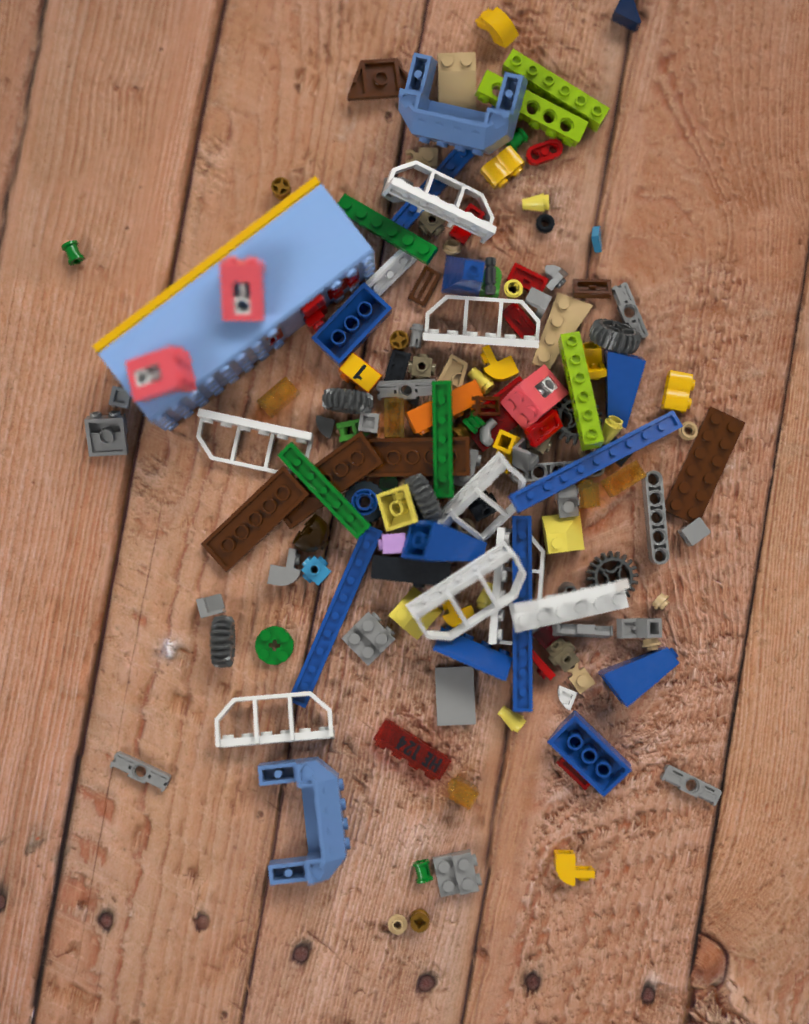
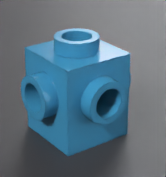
[301,556,332,586]

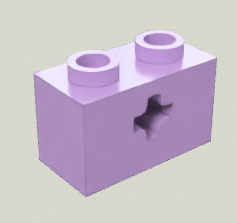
[378,533,405,555]

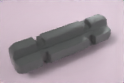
[485,257,496,295]

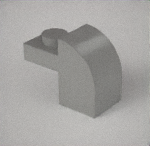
[554,483,579,519]
[267,548,302,586]
[616,618,662,639]

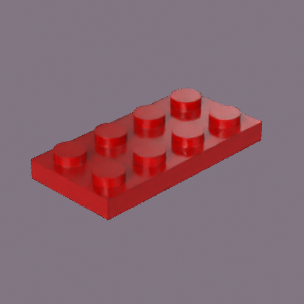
[459,375,523,453]

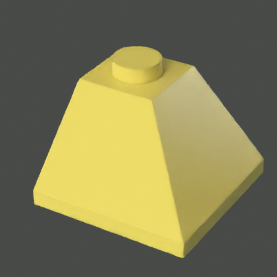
[376,484,418,532]
[541,511,585,554]
[388,587,442,640]

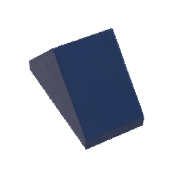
[611,0,641,32]

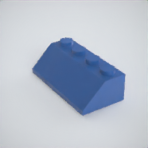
[311,282,392,367]
[432,625,513,681]
[547,710,632,797]

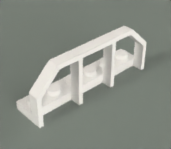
[382,160,497,244]
[423,295,541,348]
[196,408,314,474]
[437,451,526,542]
[488,527,546,645]
[405,541,527,641]
[509,578,630,633]
[214,691,335,748]

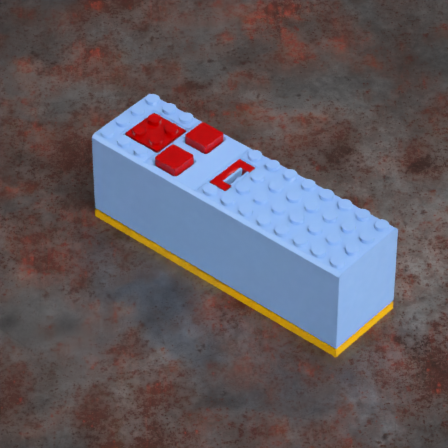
[92,176,376,431]

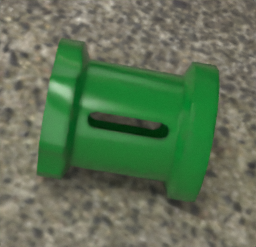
[505,127,529,152]
[61,240,85,265]
[413,859,433,884]

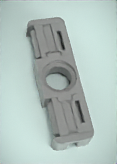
[612,282,648,340]
[376,379,436,400]
[552,623,613,638]
[110,751,171,792]
[660,764,722,806]

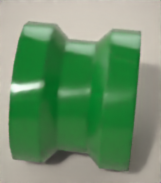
[462,410,486,434]

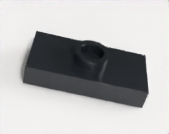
[384,349,411,381]

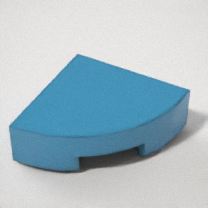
[591,226,602,253]

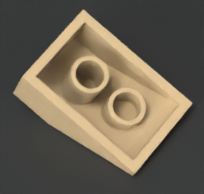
[437,52,476,110]

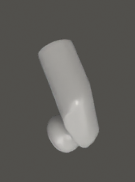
[479,417,498,447]

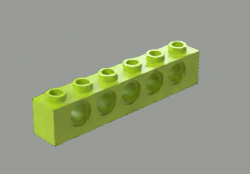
[501,49,610,132]
[474,70,589,147]
[558,331,604,451]

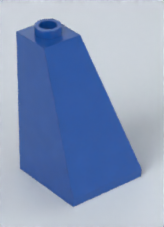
[441,255,485,297]
[604,349,646,428]
[401,520,487,561]
[598,646,679,707]

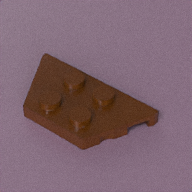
[347,58,408,101]

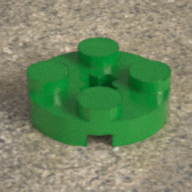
[255,626,294,665]

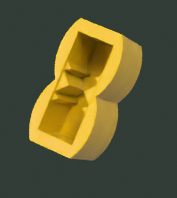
[480,145,525,190]
[661,370,695,413]

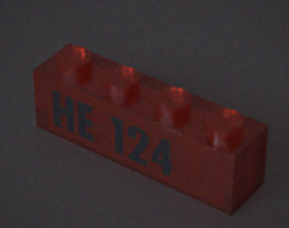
[373,717,452,781]

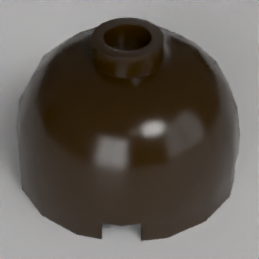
[293,514,329,553]

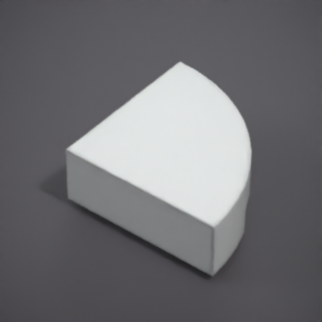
[557,685,577,710]

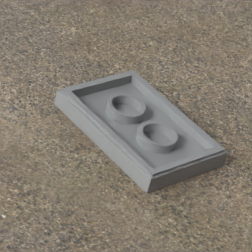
[435,666,476,726]

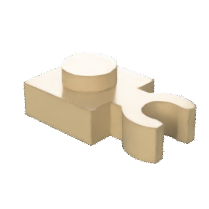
[405,147,438,169]
[567,663,595,694]

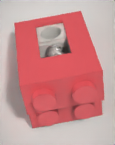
[220,256,266,321]
[125,346,197,402]
[500,364,569,430]

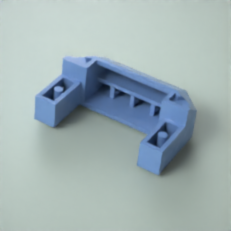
[398,52,528,156]
[257,756,350,885]

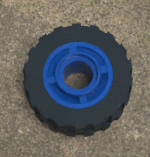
[345,481,383,524]

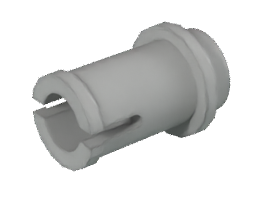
[409,324,425,348]

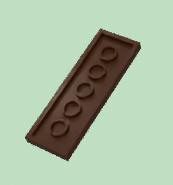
[665,406,746,523]
[284,431,384,529]
[365,437,471,477]
[201,466,310,572]

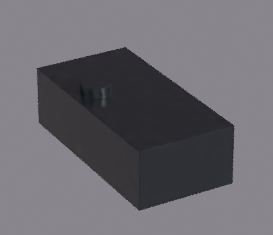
[371,555,451,588]

